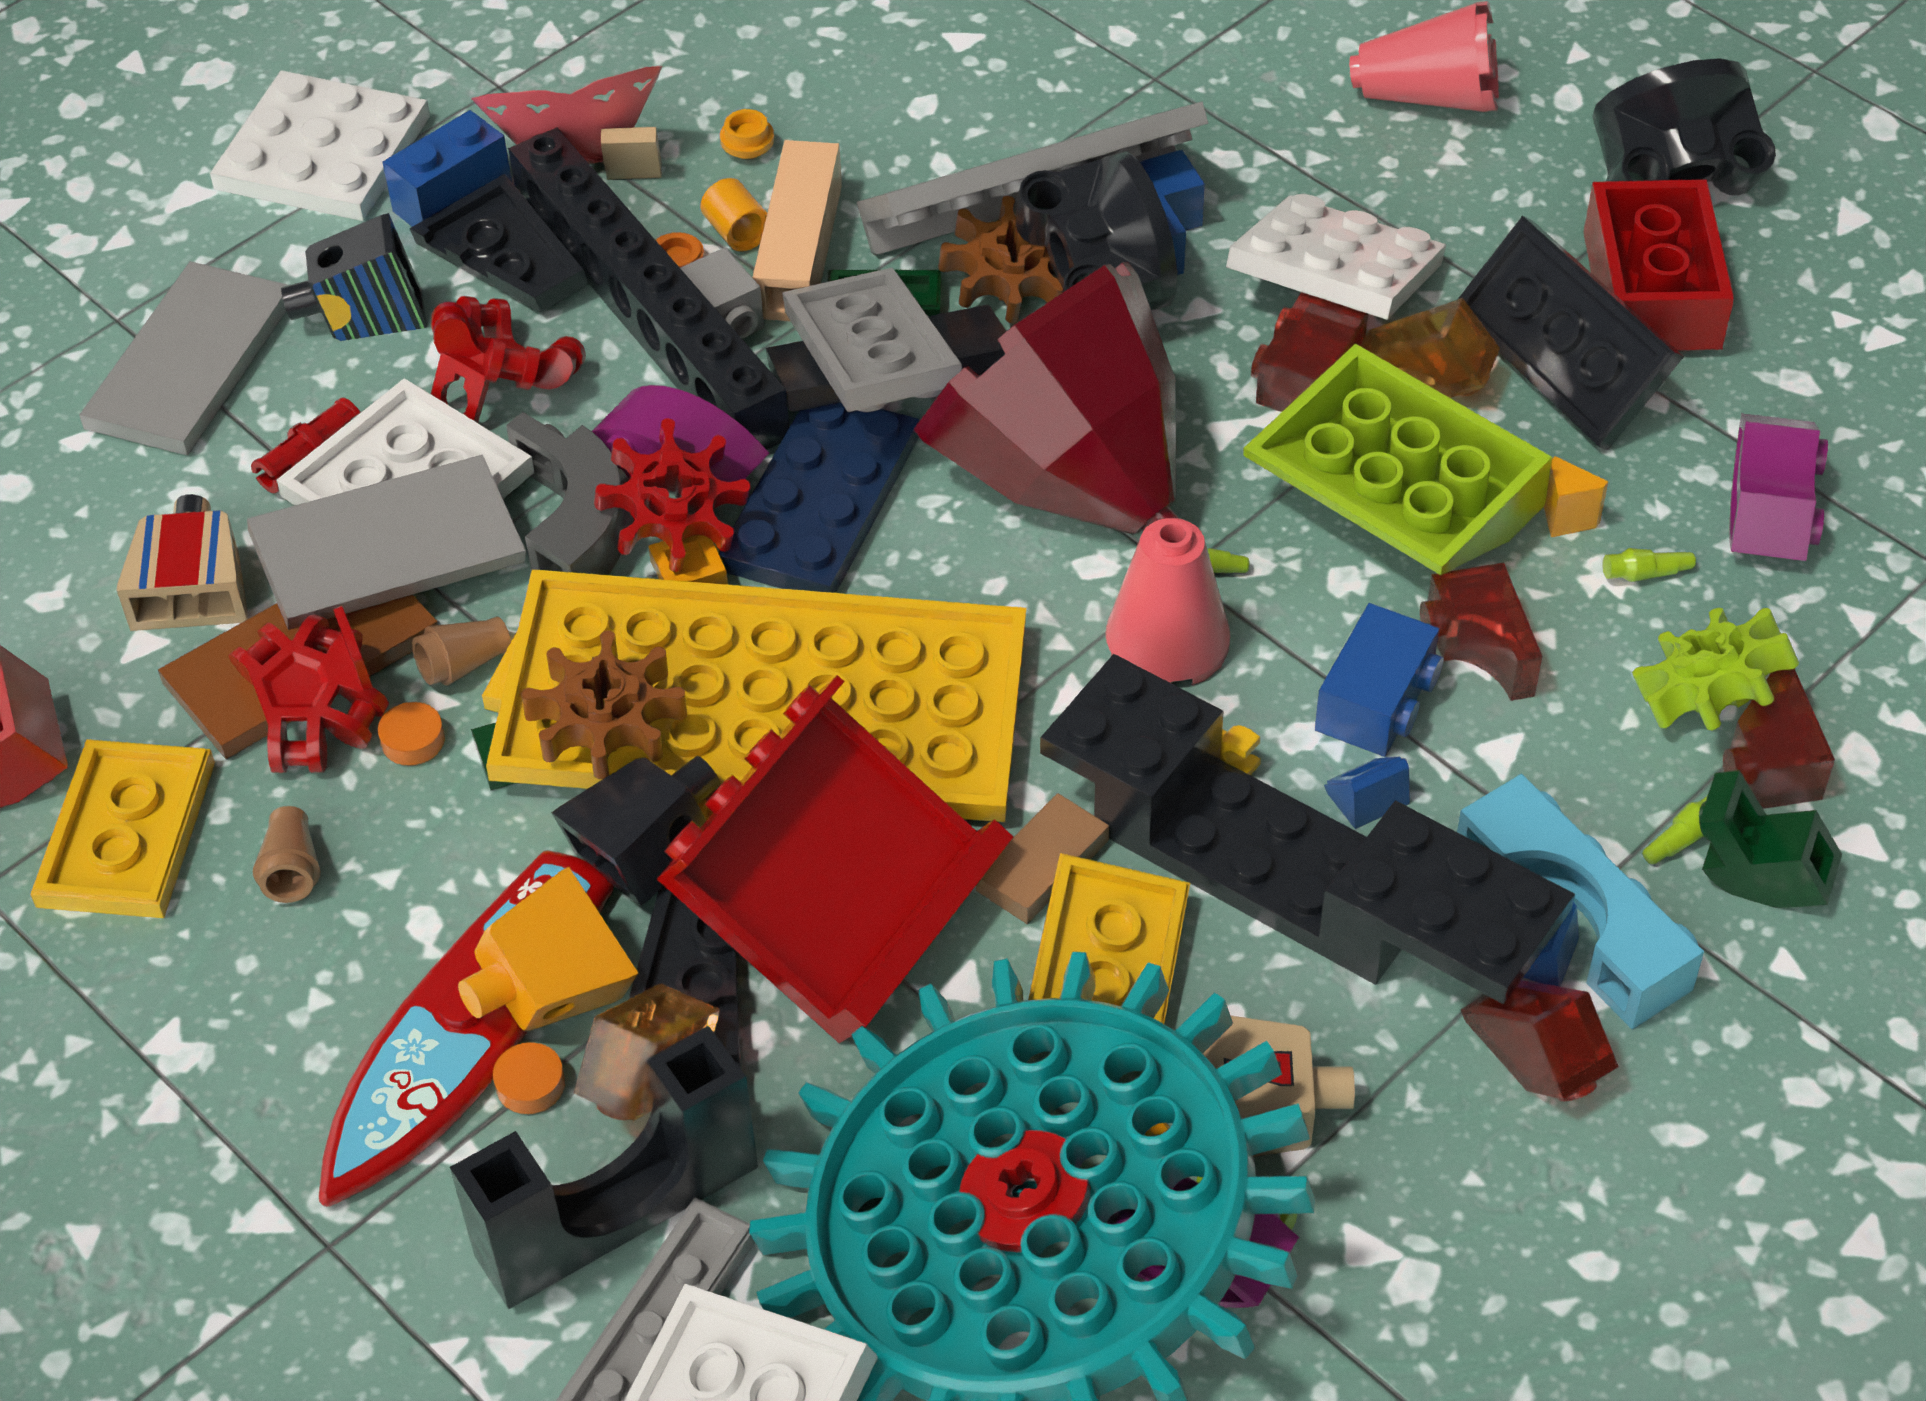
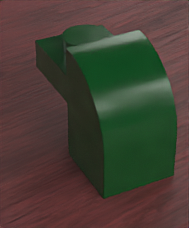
[1699,770,1842,908]

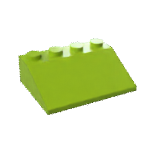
[1243,344,1552,575]

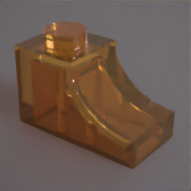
[1361,298,1500,398]
[574,984,720,1121]

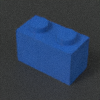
[382,110,512,227]
[1314,603,1444,757]

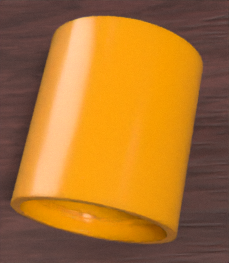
[700,178,767,252]

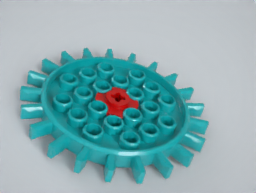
[749,952,1315,1401]

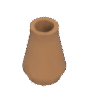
[412,616,511,686]
[253,806,320,903]

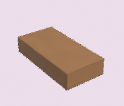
[976,793,1109,924]

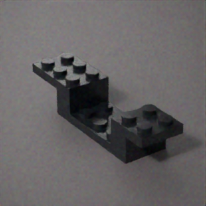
[1040,654,1575,1004]

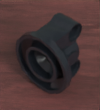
[1592,58,1776,196]
[1015,151,1177,311]

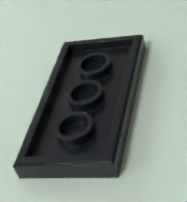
[1451,215,1684,450]
[766,304,1006,412]

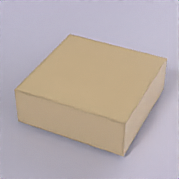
[601,127,662,180]

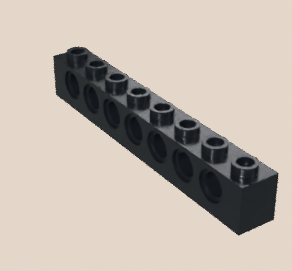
[508,128,789,450]

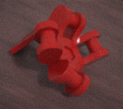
[431,296,586,423]
[228,606,389,773]

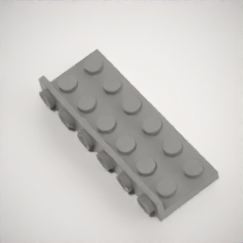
[857,101,1208,255]

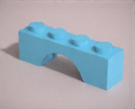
[1457,773,1704,1030]

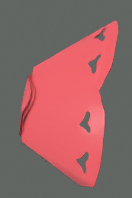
[471,66,662,164]

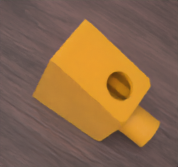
[458,867,638,1031]

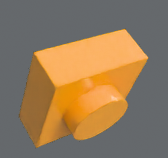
[648,535,728,585]

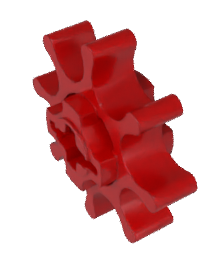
[594,418,750,572]

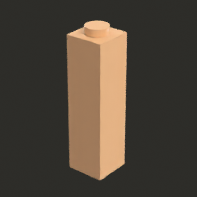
[752,140,842,321]

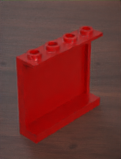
[657,675,1014,1044]

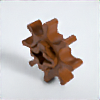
[938,196,1063,324]
[521,631,687,779]

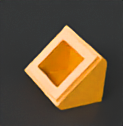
[1544,456,1608,537]

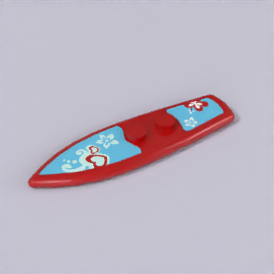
[318,850,614,1207]

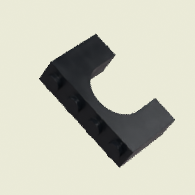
[450,1025,758,1309]

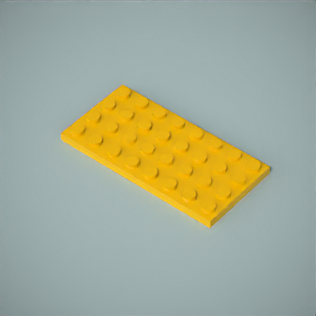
[486,569,1026,822]

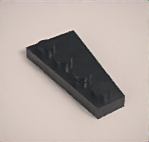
[604,886,741,1108]

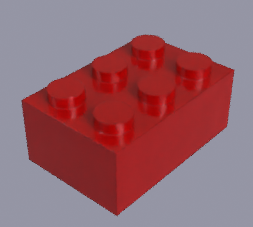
[1583,180,1734,350]

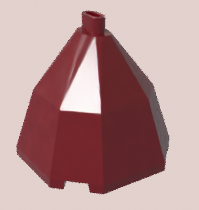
[914,262,1179,535]

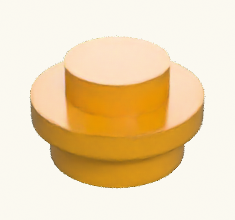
[720,109,774,159]

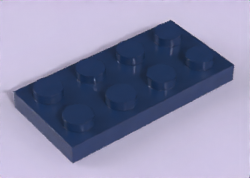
[718,402,920,593]

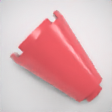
[1350,1,1499,112]
[1106,518,1230,685]

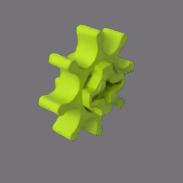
[1632,607,1799,730]

